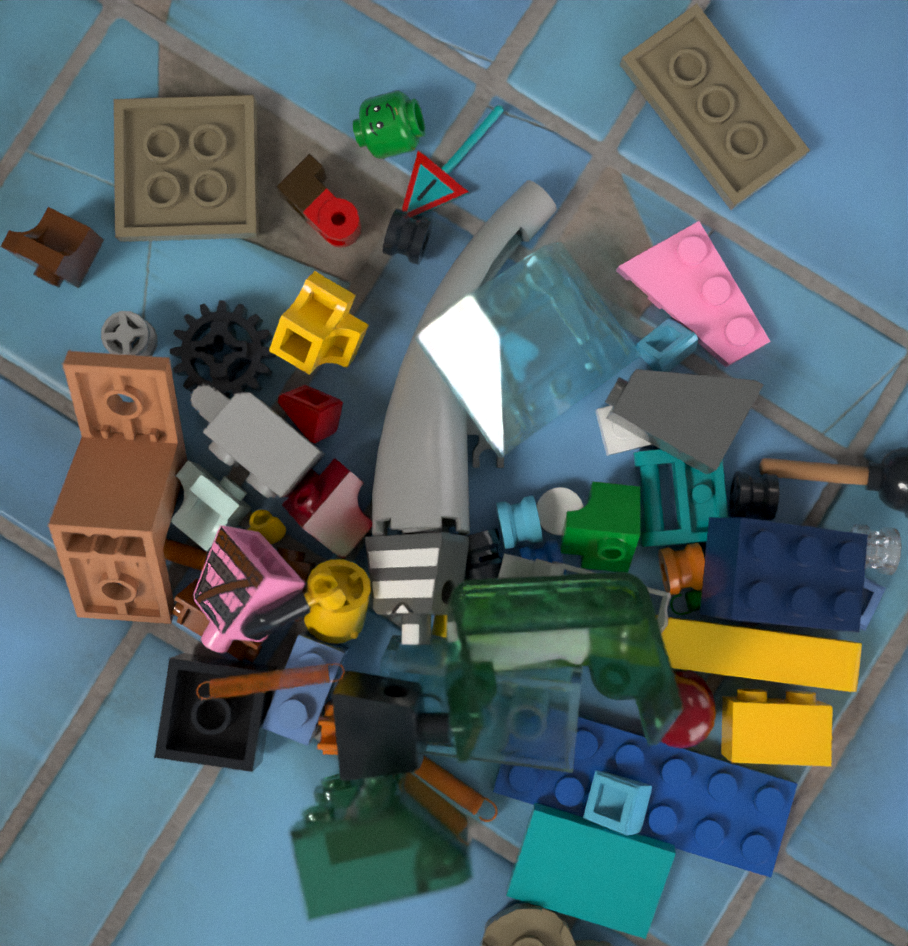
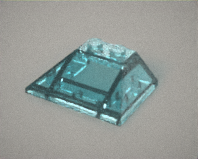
[415,241,642,458]

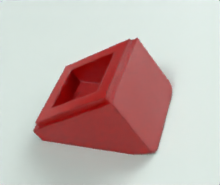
[278,385,343,443]

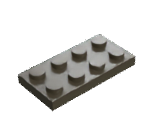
[620,4,810,210]

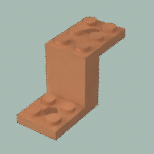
[48,351,187,624]

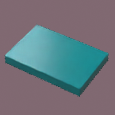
[506,802,676,939]

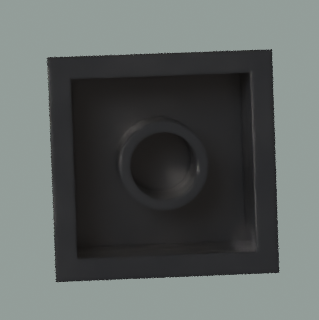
[154,653,277,772]

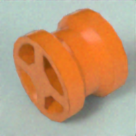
[658,542,705,596]

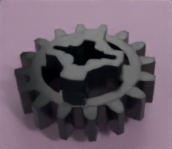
[170,300,276,398]

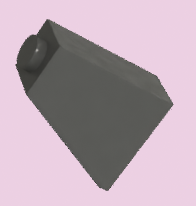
[605,369,763,475]

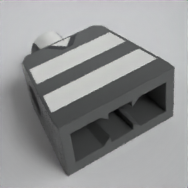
[365,532,469,645]

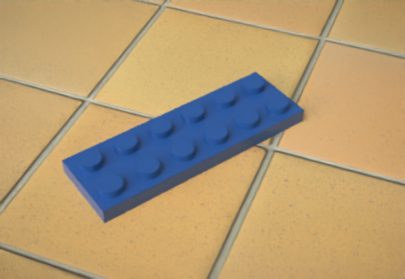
[492,697,797,878]

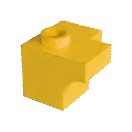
[269,271,369,375]

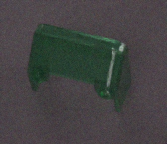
[445,572,684,763]

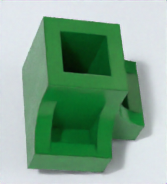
[560,481,640,573]

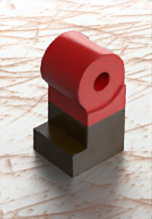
[276,153,361,248]

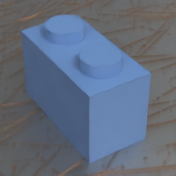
[262,631,349,746]

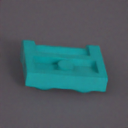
[634,449,728,547]

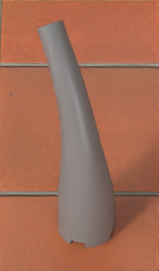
[372,180,557,536]

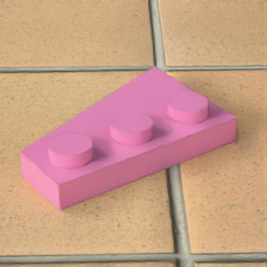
[616,221,771,367]

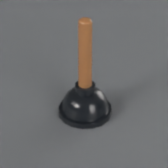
[759,447,908,518]

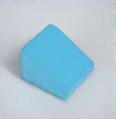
[583,770,652,835]

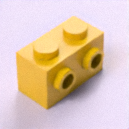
[721,689,833,766]

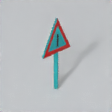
[402,105,504,218]

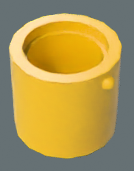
[304,559,371,644]

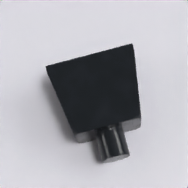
[332,671,453,780]

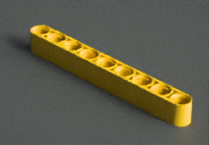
[432,589,862,692]

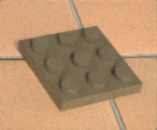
[114,95,259,242]

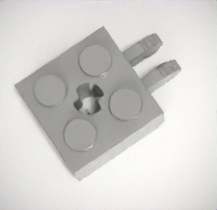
[190,384,326,499]

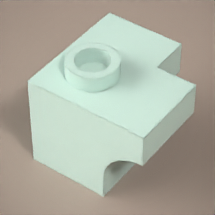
[171,461,252,551]

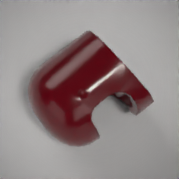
[641,670,716,749]

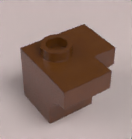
[0,207,104,288]

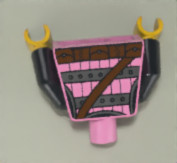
[194,509,346,653]

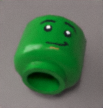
[353,90,425,159]

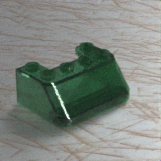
[289,773,473,921]

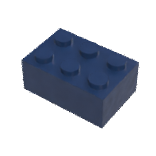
[700,517,868,632]

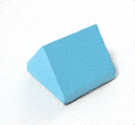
[634,318,698,372]

